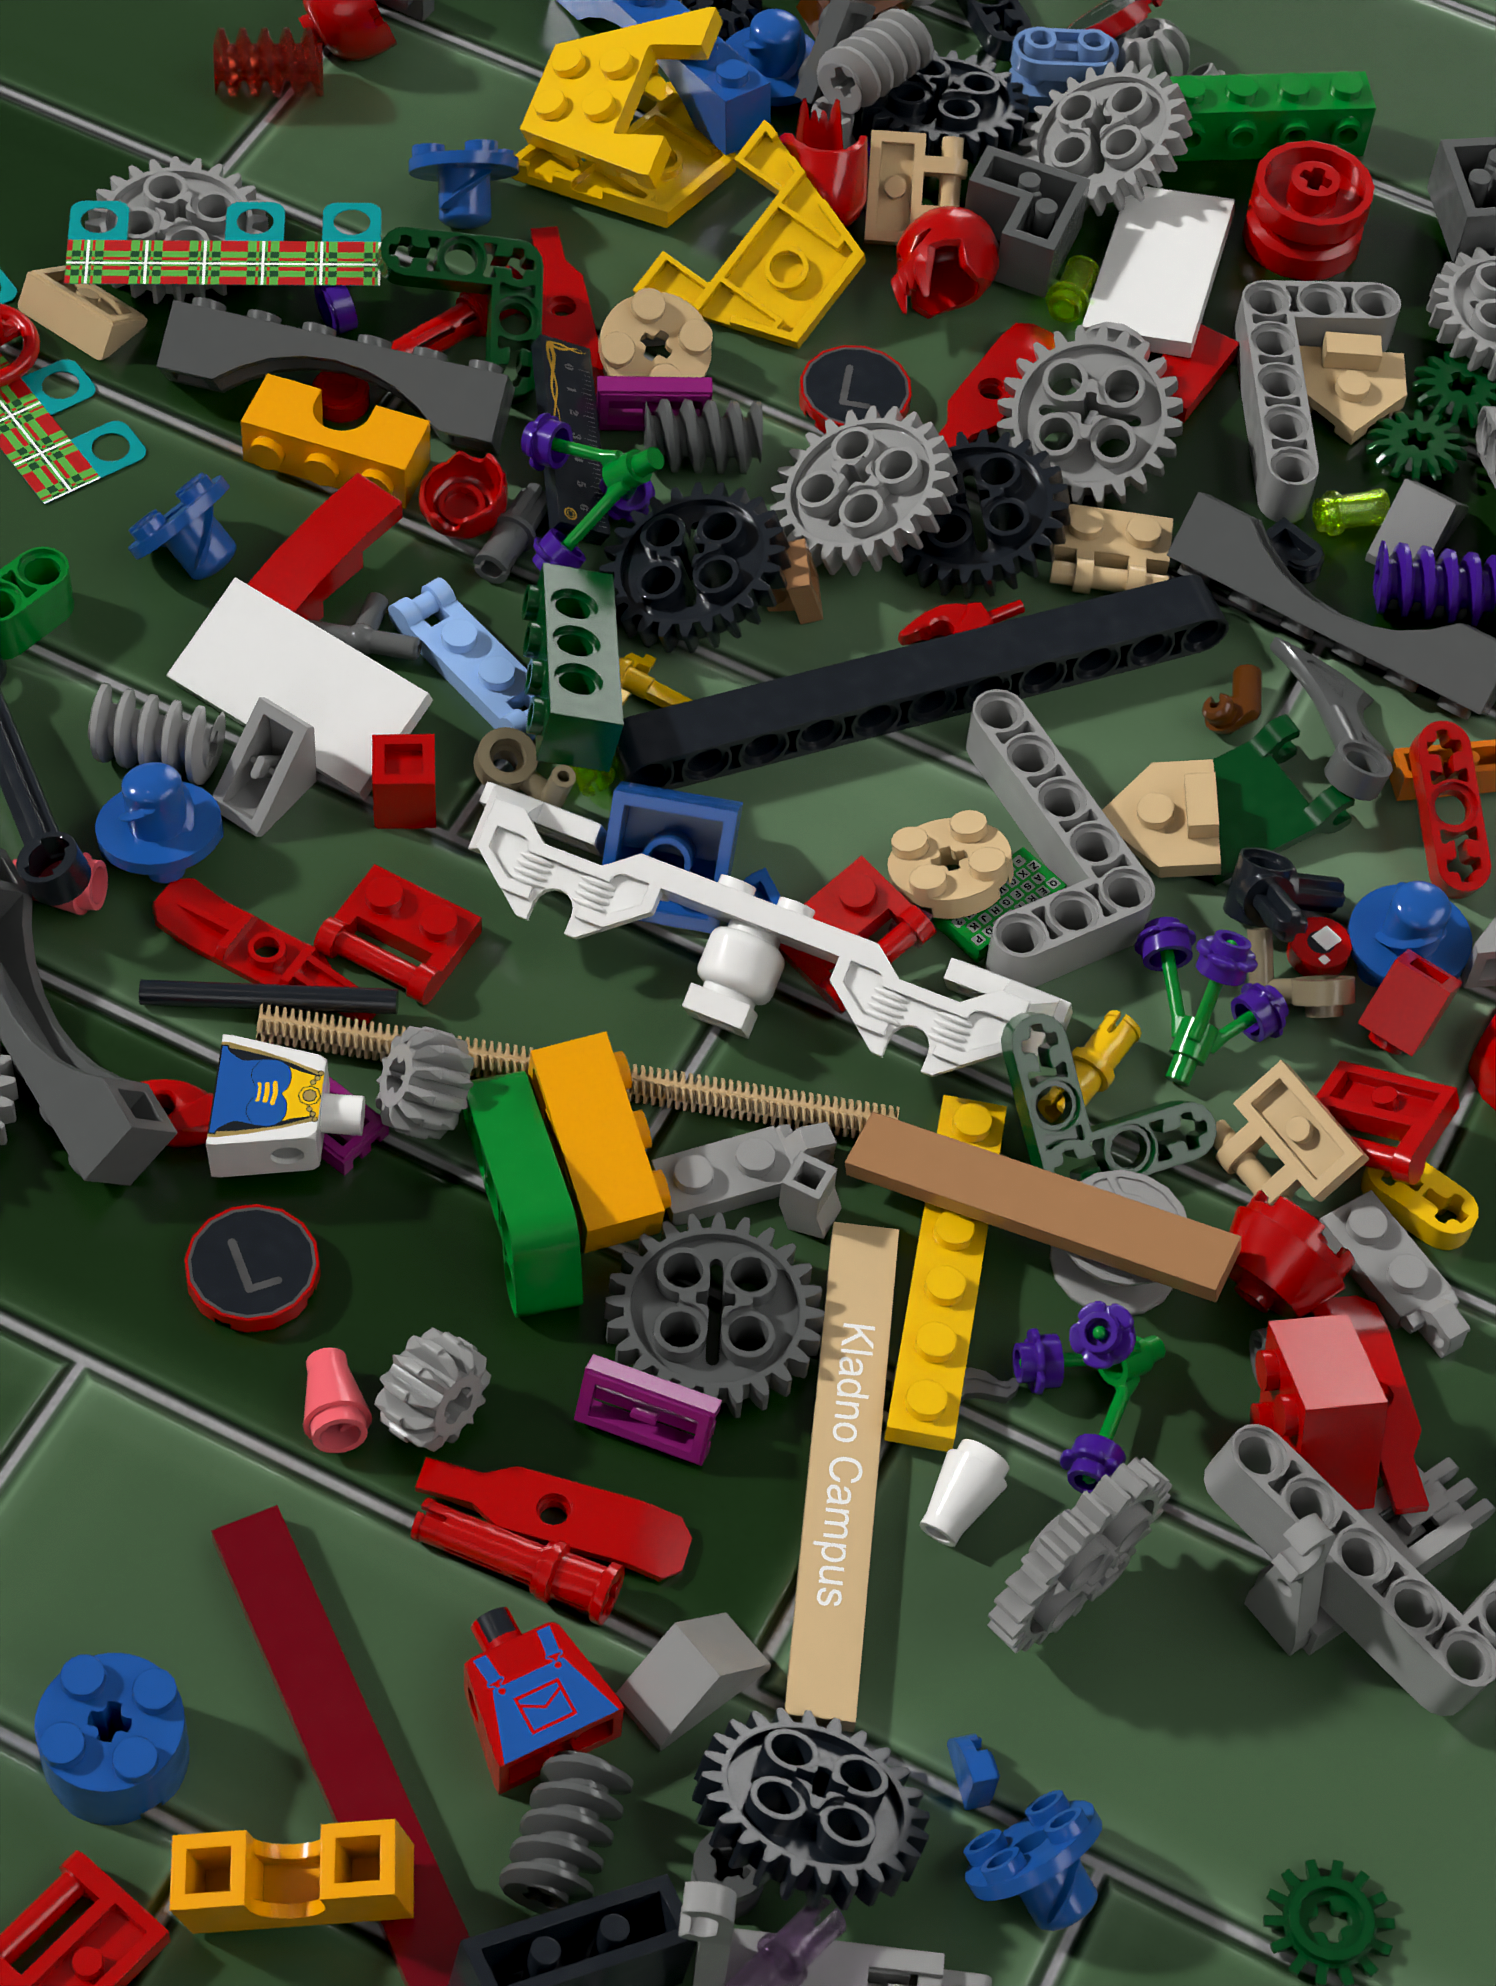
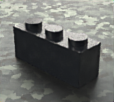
[448,1874,697,1986]

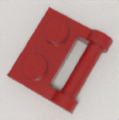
[778,855,937,1014]
[314,864,482,1005]
[1316,1060,1460,1185]
[0,1850,171,1986]

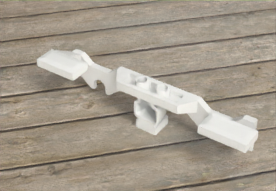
[468,781,1073,1077]

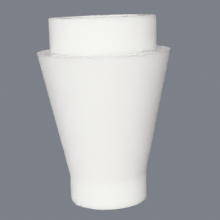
[919,1439,1010,1547]

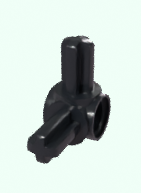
[1223,847,1346,942]

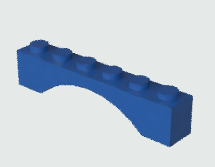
[556,0,771,155]

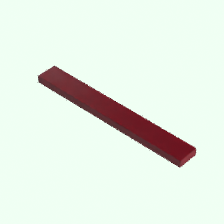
[211,1505,470,1986]

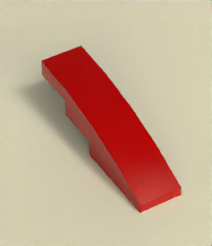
[248,472,403,621]

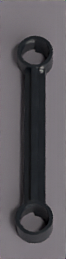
[0,654,91,906]

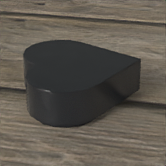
[1266,517,1325,584]

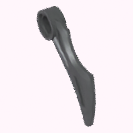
[1270,637,1393,801]

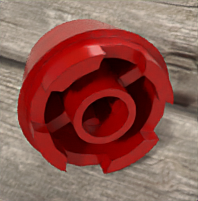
[1229,1190,1355,1319]

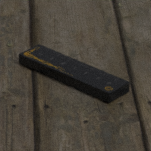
[531,334,611,546]

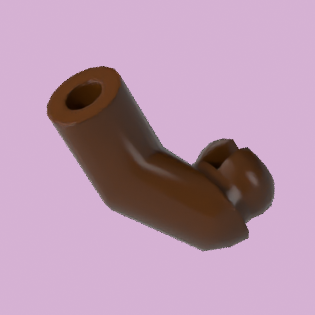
[1202,664,1263,735]

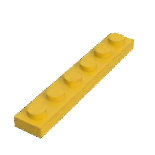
[884,1095,1007,1452]

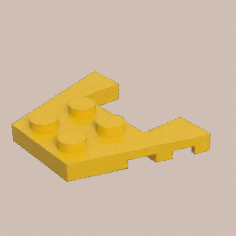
[520,7,723,189]
[511,62,736,228]
[633,120,866,349]

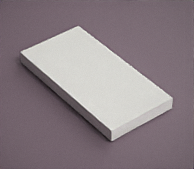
[1082,186,1235,358]
[166,577,433,800]

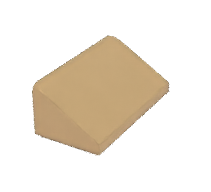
[18,265,148,360]

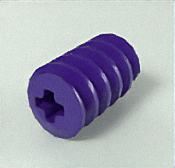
[1373,540,1496,627]

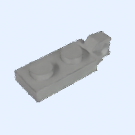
[651,1122,837,1226]
[1319,1190,1470,1359]

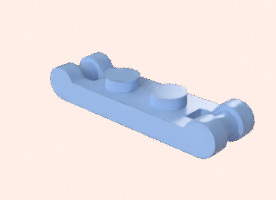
[388,577,535,741]

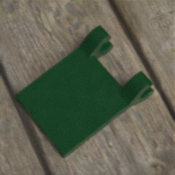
[1207,714,1355,886]

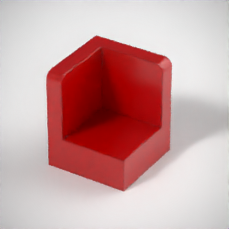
[372,734,436,829]

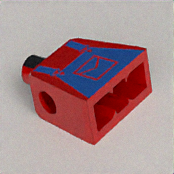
[464,1607,624,1795]

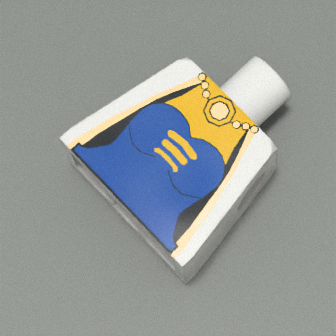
[206,1034,365,1177]

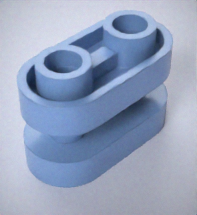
[1009,27,1119,113]

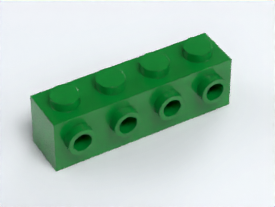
[1169,71,1376,161]

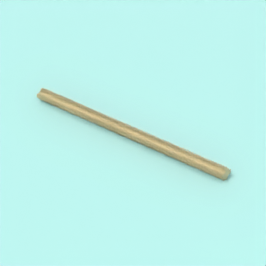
[256,1004,900,1138]

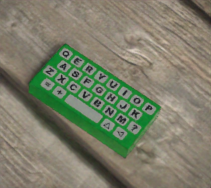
[933,847,1067,963]

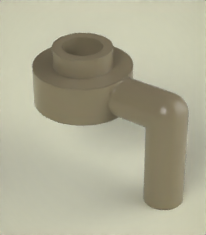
[474,727,576,808]
[1247,928,1356,1018]

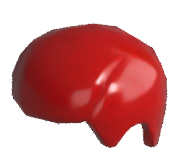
[419,451,508,540]

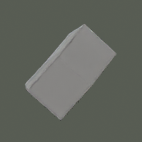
[779,1151,842,1239]

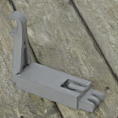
[1244,1457,1496,1656]
[678,1881,993,1986]

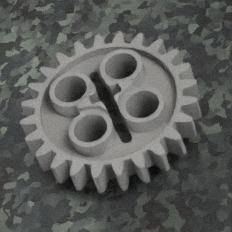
[1019,61,1193,216]
[85,157,269,304]
[1426,247,1496,381]
[997,325,1183,508]
[770,406,958,576]
[987,1457,1172,1653]

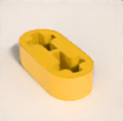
[1361,1146,1478,1250]

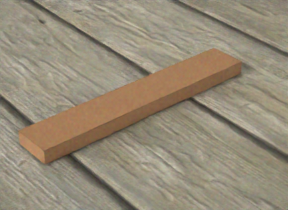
[845,1111,1241,1303]

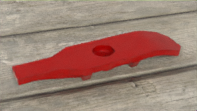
[530,226,604,397]
[938,323,1055,448]
[152,878,376,1026]
[1311,1295,1430,1515]
[415,1457,692,1582]

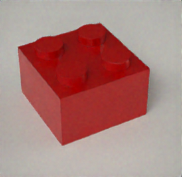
[1250,1314,1388,1510]

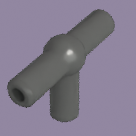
[307,592,422,661]

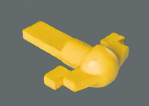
[619,652,692,708]

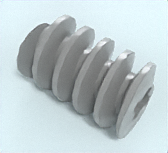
[817,9,934,115]
[88,682,226,786]

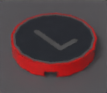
[1067,0,1163,39]
[799,345,912,434]
[184,1204,320,1333]

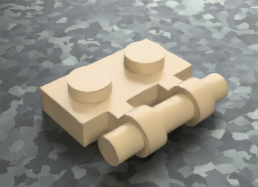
[864,130,968,246]
[1049,504,1173,594]
[1213,1060,1370,1206]

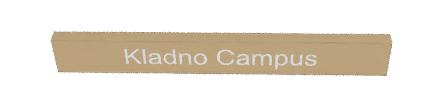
[784,1222,899,1732]

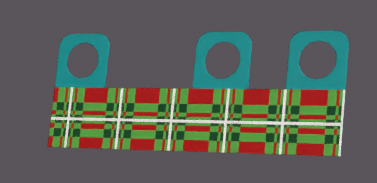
[64,201,382,286]
[0,269,146,504]

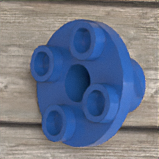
[726,9,815,106]
[408,139,519,229]
[128,472,237,580]
[95,762,224,883]
[1347,881,1473,987]
[963,1790,1102,1931]

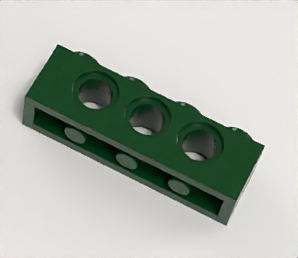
[522,562,624,772]

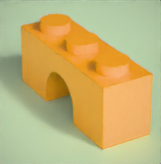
[241,373,431,509]
[170,1819,414,1934]

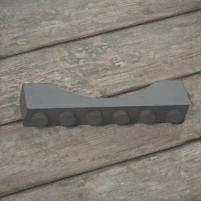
[157,297,515,456]
[1167,492,1496,720]
[0,848,178,1186]

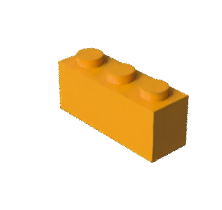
[528,1031,671,1253]

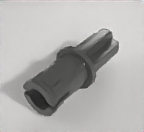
[473,483,548,584]

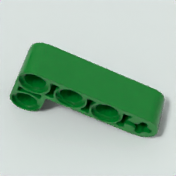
[0,546,74,660]
[462,1070,583,1318]

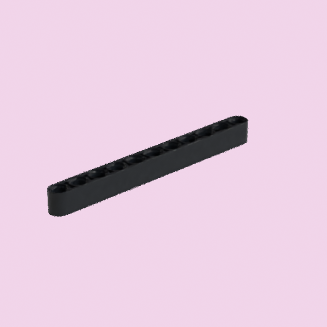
[612,574,1229,790]

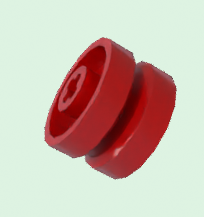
[1242,141,1375,281]

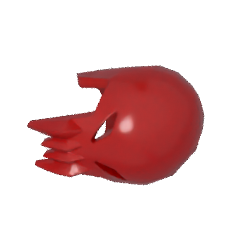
[776,98,868,228]
[891,206,999,319]

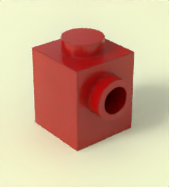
[1358,949,1463,1057]

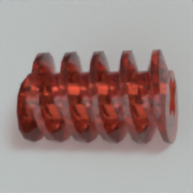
[213,27,324,97]

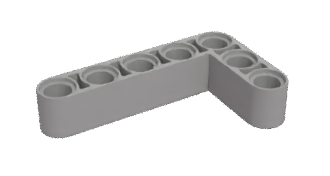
[1233,280,1401,523]
[966,689,1155,988]
[1204,1424,1496,1716]

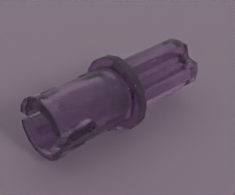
[724,1897,847,1986]

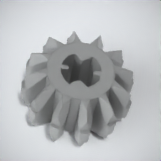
[375,1026,474,1140]
[375,1327,491,1452]

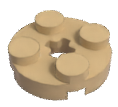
[598,288,713,377]
[887,810,1014,919]

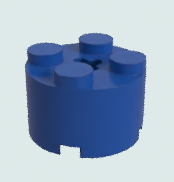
[35,1653,190,1825]

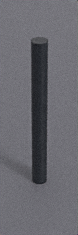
[139,979,399,1015]

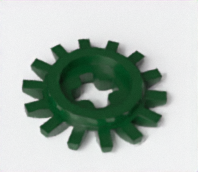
[1411,351,1496,429]
[1366,409,1468,482]
[1263,1859,1395,1986]

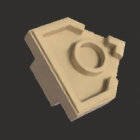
[1299,332,1407,445]
[1102,759,1221,878]

